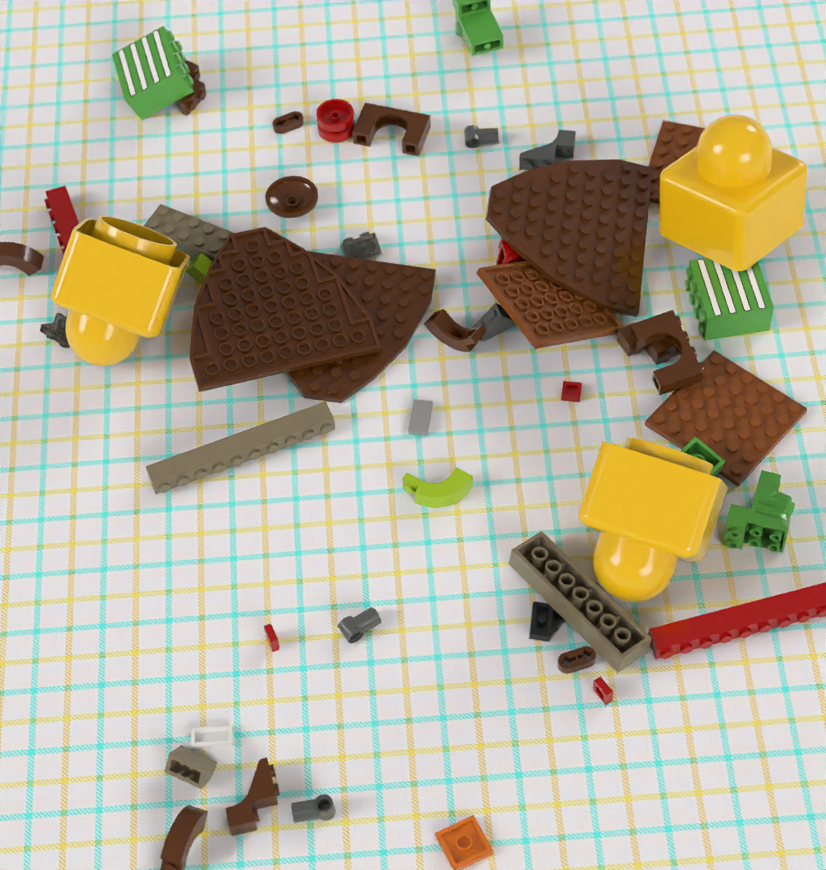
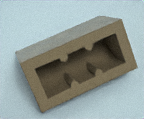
[164,745,218,789]

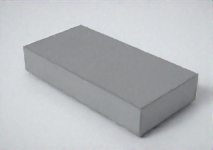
[408,399,433,436]

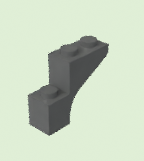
[519,130,576,170]
[472,303,517,342]

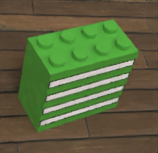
[112,26,194,120]
[685,258,774,341]

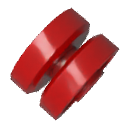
[316,99,355,143]

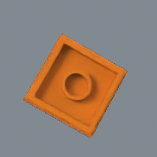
[435,815,494,870]

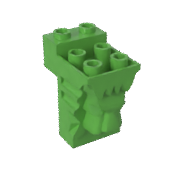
[453,0,504,56]
[722,470,795,553]

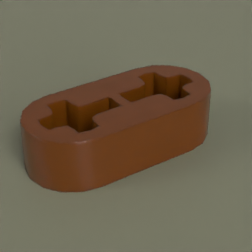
[272,111,304,134]
[558,646,596,674]

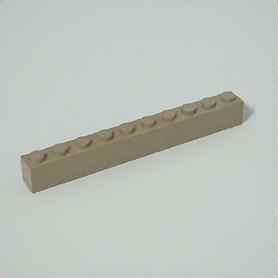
[146,401,335,494]

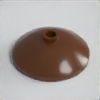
[265,176,318,218]

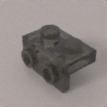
[339,232,382,259]
[40,313,70,348]

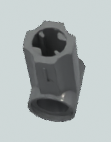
[464,125,499,148]
[338,607,381,643]
[291,794,336,823]

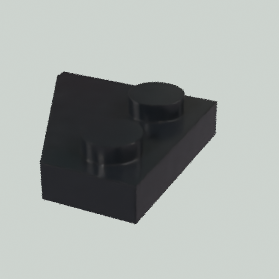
[529,601,565,642]

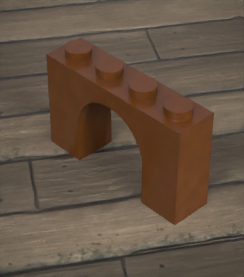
[352,103,431,156]
[630,310,705,395]

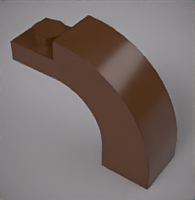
[0,242,44,276]
[424,309,486,352]
[160,805,208,870]

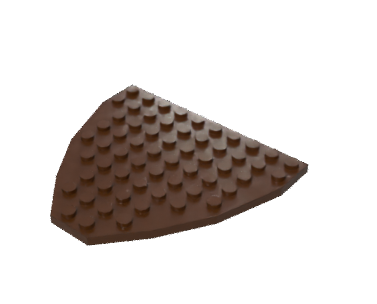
[486,159,653,317]
[189,227,381,392]
[286,251,436,403]

